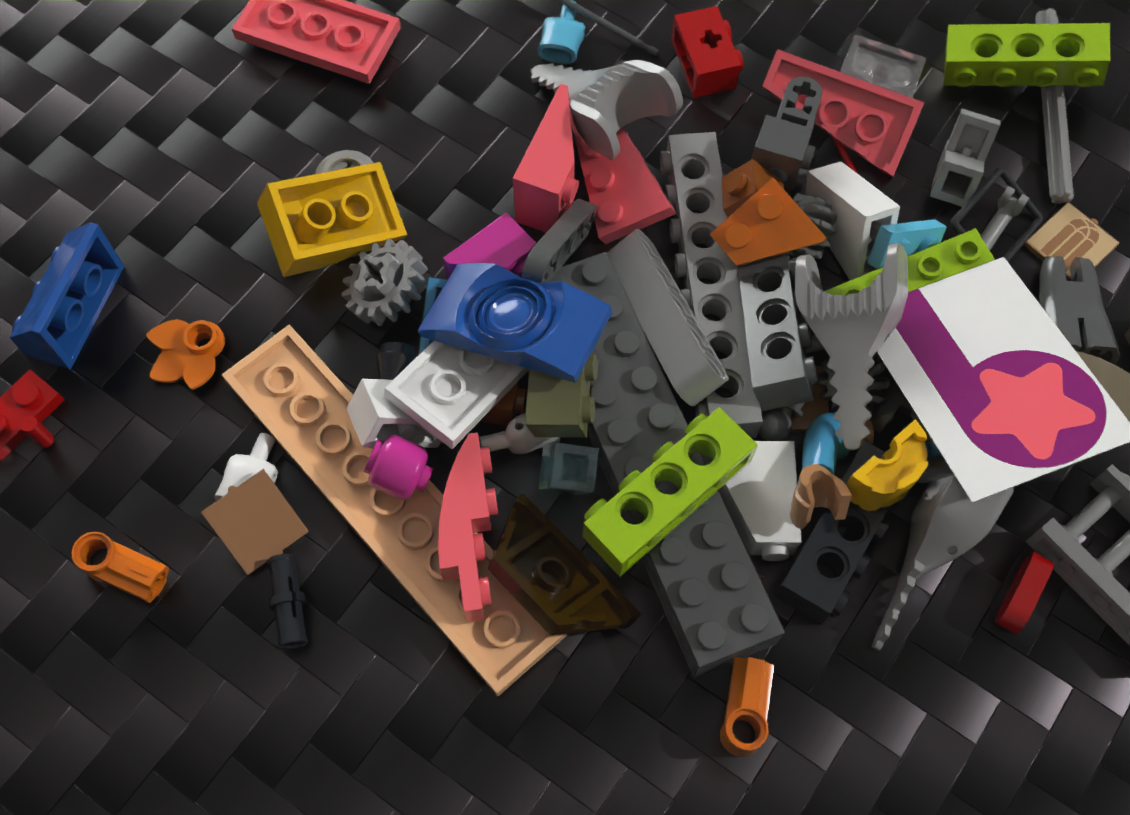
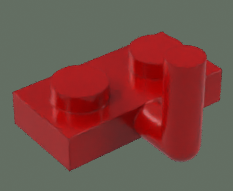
[0,370,65,461]

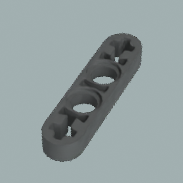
[521,198,598,283]

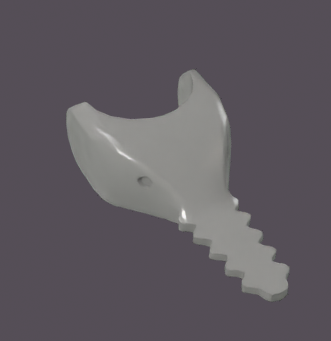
[531,60,683,160]
[795,243,908,450]
[872,473,1013,650]

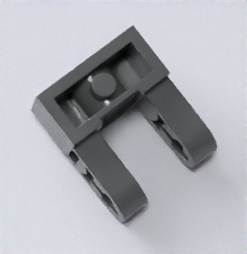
[752,76,822,197]

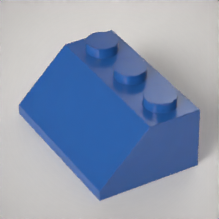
[9,222,125,370]

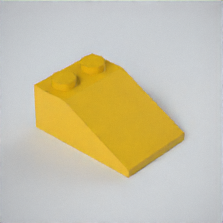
[257,162,407,277]

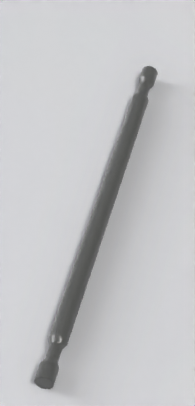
[556,0,659,57]

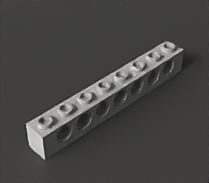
[660,132,763,438]

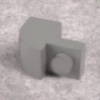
[930,109,1000,207]

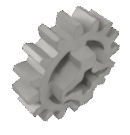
[342,238,428,326]

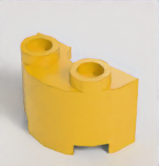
[846,419,928,511]

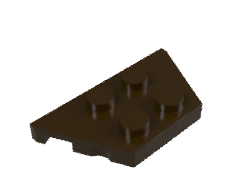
[488,493,641,636]

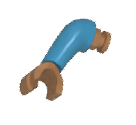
[790,412,874,529]

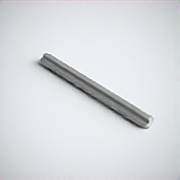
[1035,9,1074,204]

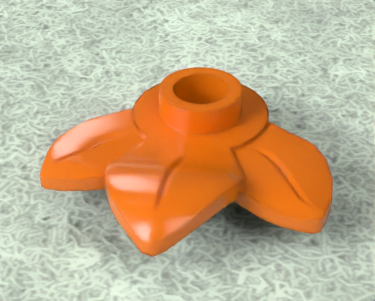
[146,319,225,390]

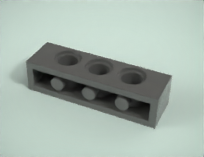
[738,253,818,411]

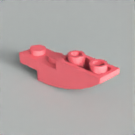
[438,432,498,622]

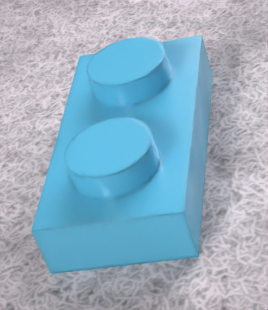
[867,219,947,269]

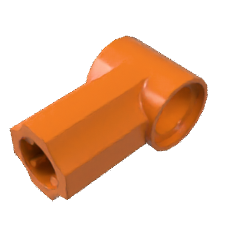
[72,531,170,603]
[720,657,774,757]

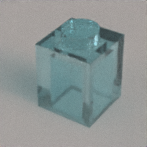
[539,443,599,494]

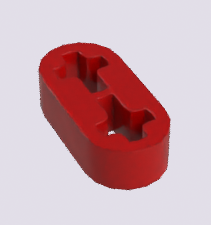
[994,551,1054,635]

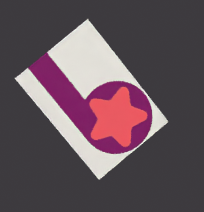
[877,257,1130,502]

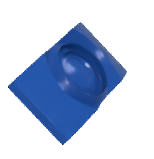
[418,263,613,383]

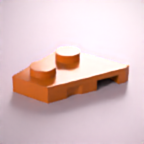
[709,178,827,266]

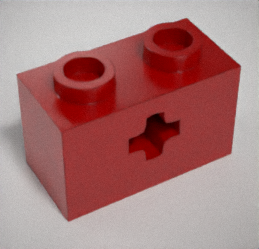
[671,6,744,98]

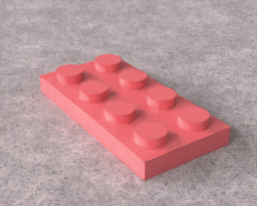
[232,0,401,84]

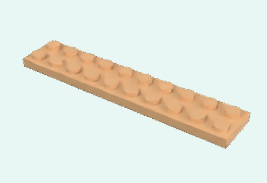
[222,325,567,696]

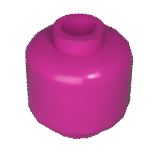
[363,435,433,500]

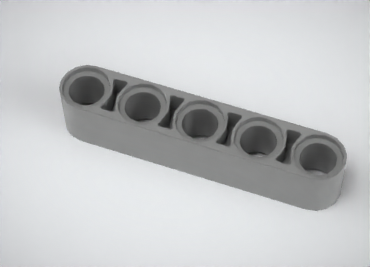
[607,229,728,406]

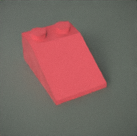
[513,84,579,233]

